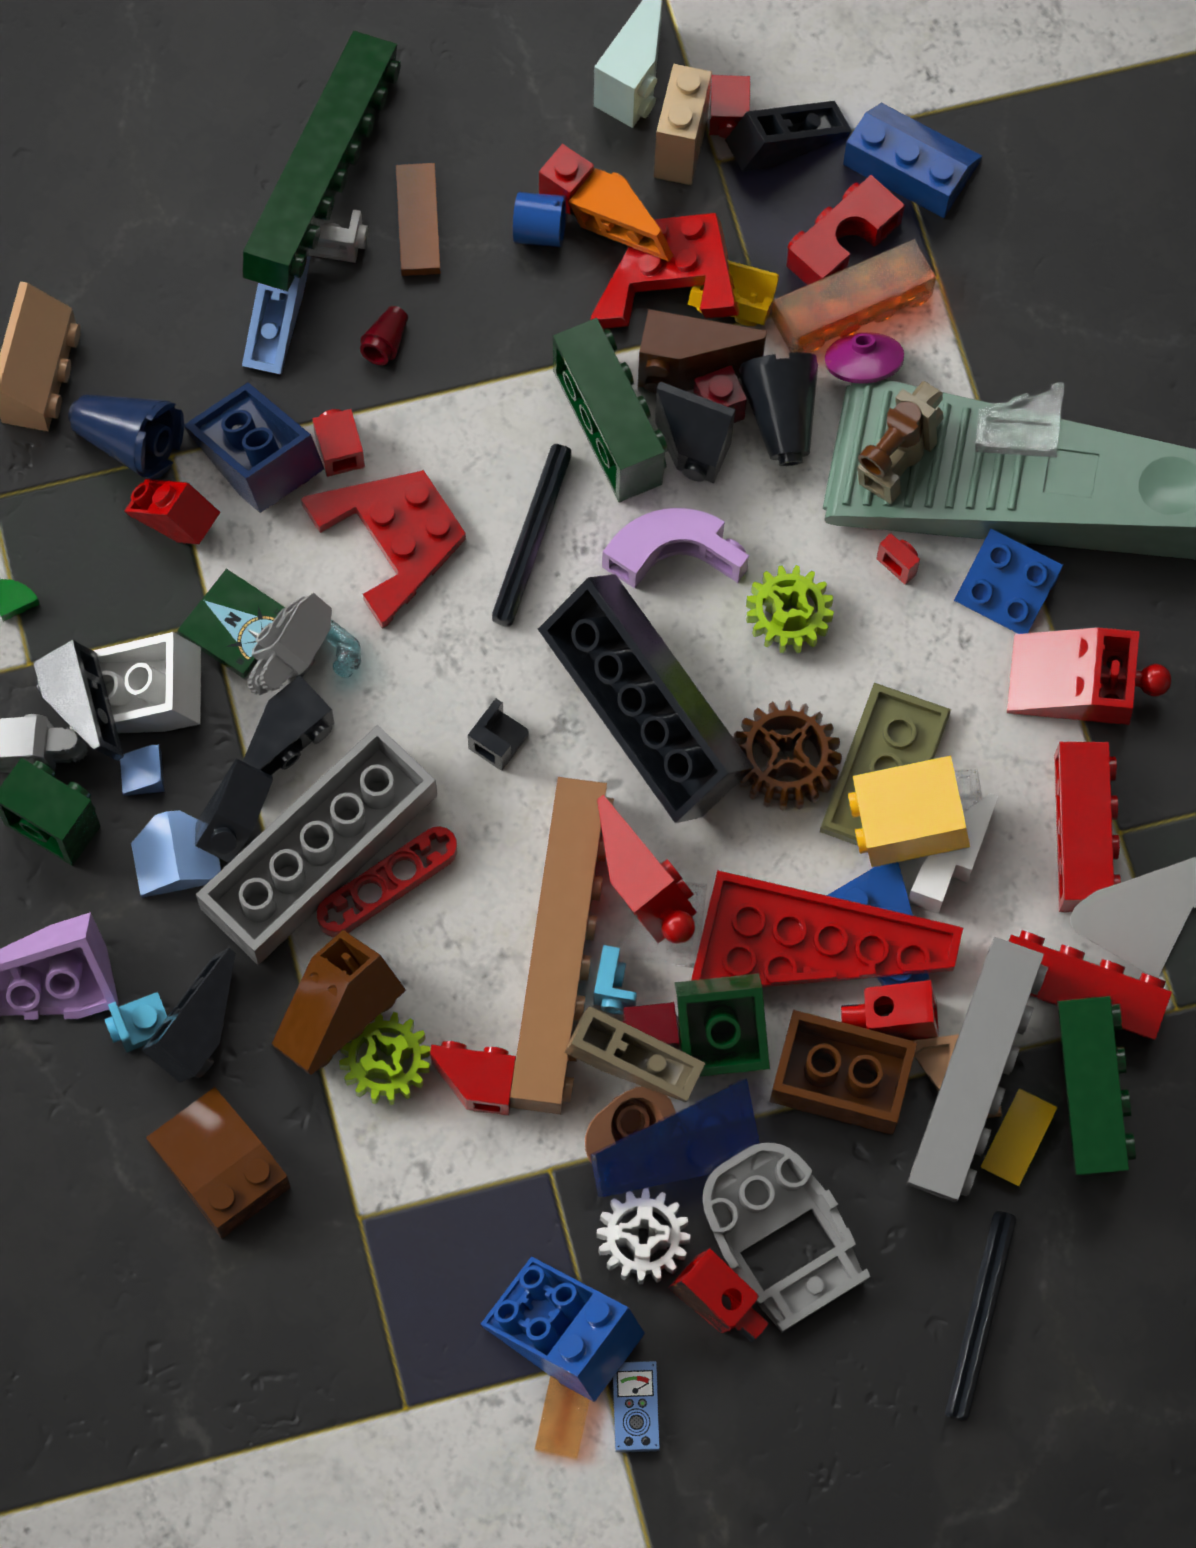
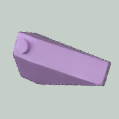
[0,912,119,1020]

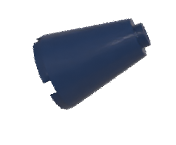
[68,394,185,480]

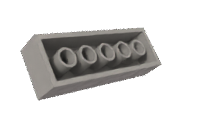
[196,725,437,965]
[906,937,1048,1202]

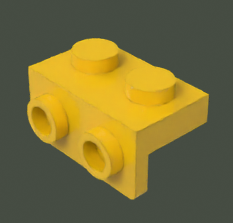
[688,260,779,326]

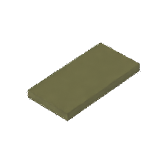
[820,682,951,846]

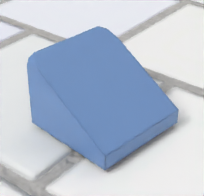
[120,744,165,796]

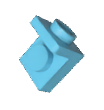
[593,945,637,1015]
[104,992,167,1053]

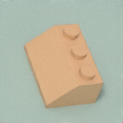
[0,281,81,431]

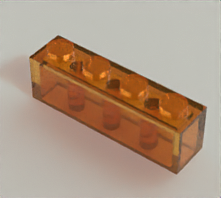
[771,239,936,353]

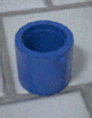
[513,192,567,247]

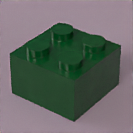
[0,758,101,866]
[674,973,770,1077]

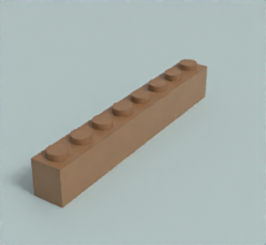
[510,777,614,1115]

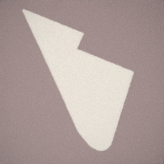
[1070,857,1196,978]

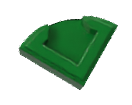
[0,579,40,622]

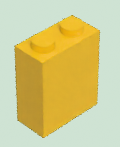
[848,755,970,867]

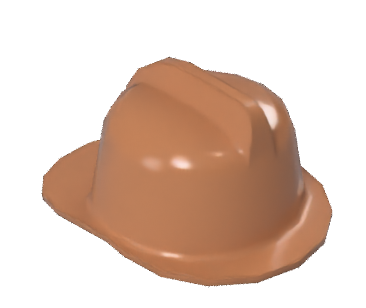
[585,1086,676,1175]

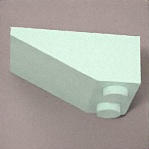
[594,0,663,128]

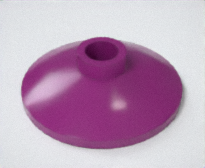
[825,332,904,383]

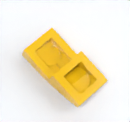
[981,1088,1057,1186]

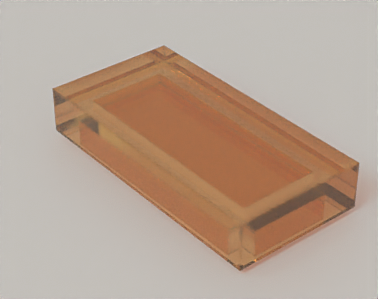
[534,1375,590,1460]

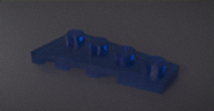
[590,1078,760,1197]

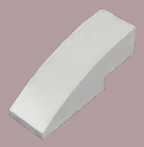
[908,793,998,914]

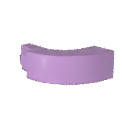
[602,508,749,589]

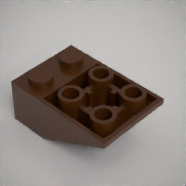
[272,930,406,1075]

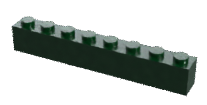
[243,30,401,292]

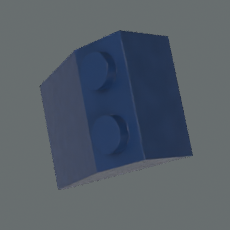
[185,382,325,513]

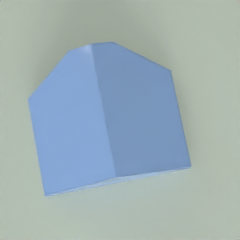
[131,810,221,898]

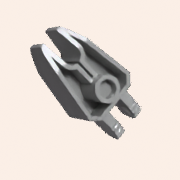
[247,593,332,695]
[0,714,88,773]

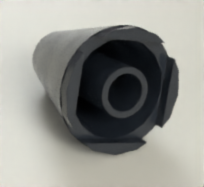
[739,352,818,466]

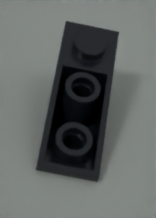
[243,675,334,775]

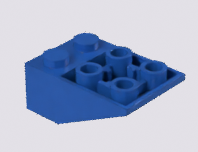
[481,1256,645,1402]

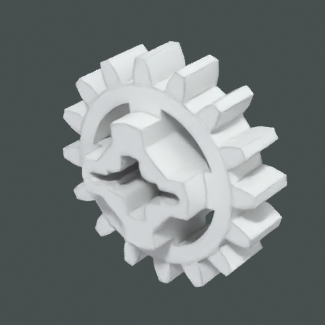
[596,1188,690,1284]

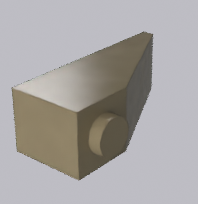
[564,1006,705,1102]

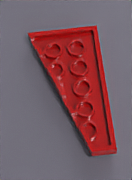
[691,870,963,987]

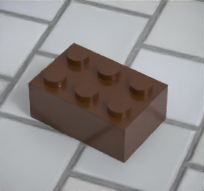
[769,1009,917,1135]

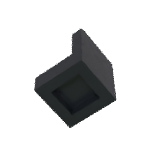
[468,698,529,771]

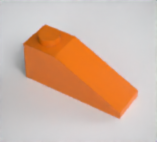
[568,168,673,261]

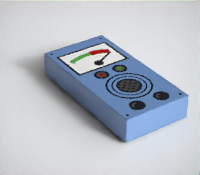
[613,1361,659,1452]

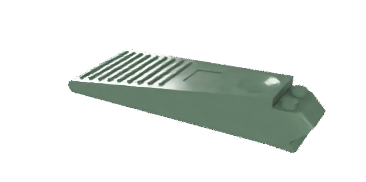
[823,379,1196,560]

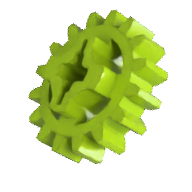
[746,565,834,653]
[339,1012,430,1105]

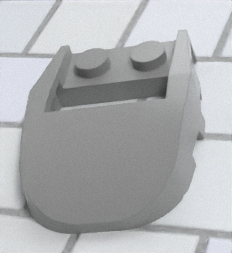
[703,1143,870,1333]

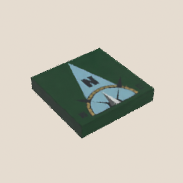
[178,568,285,679]

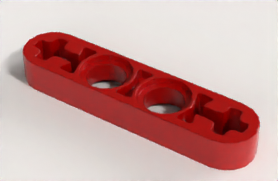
[317,826,457,937]

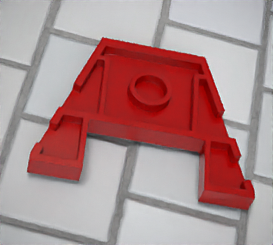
[590,213,740,329]
[301,470,466,629]

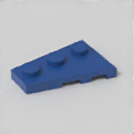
[826,862,930,986]

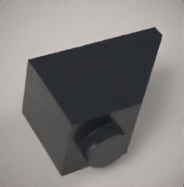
[195,758,273,863]

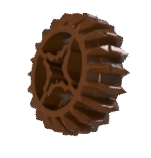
[733,700,842,811]

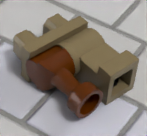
[857,381,944,505]

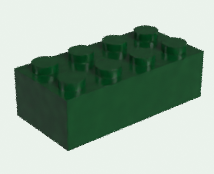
[553,318,668,503]
[1057,996,1136,1175]

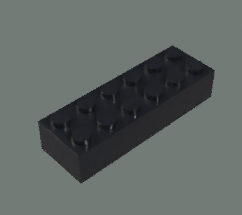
[538,574,755,824]

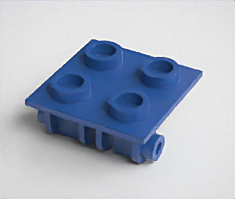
[954,528,1063,634]

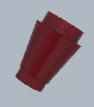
[360,306,409,365]

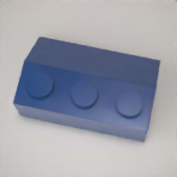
[843,102,982,218]

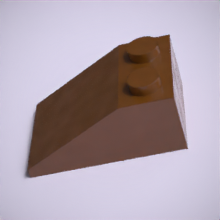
[637,309,767,394]
[146,1087,291,1239]

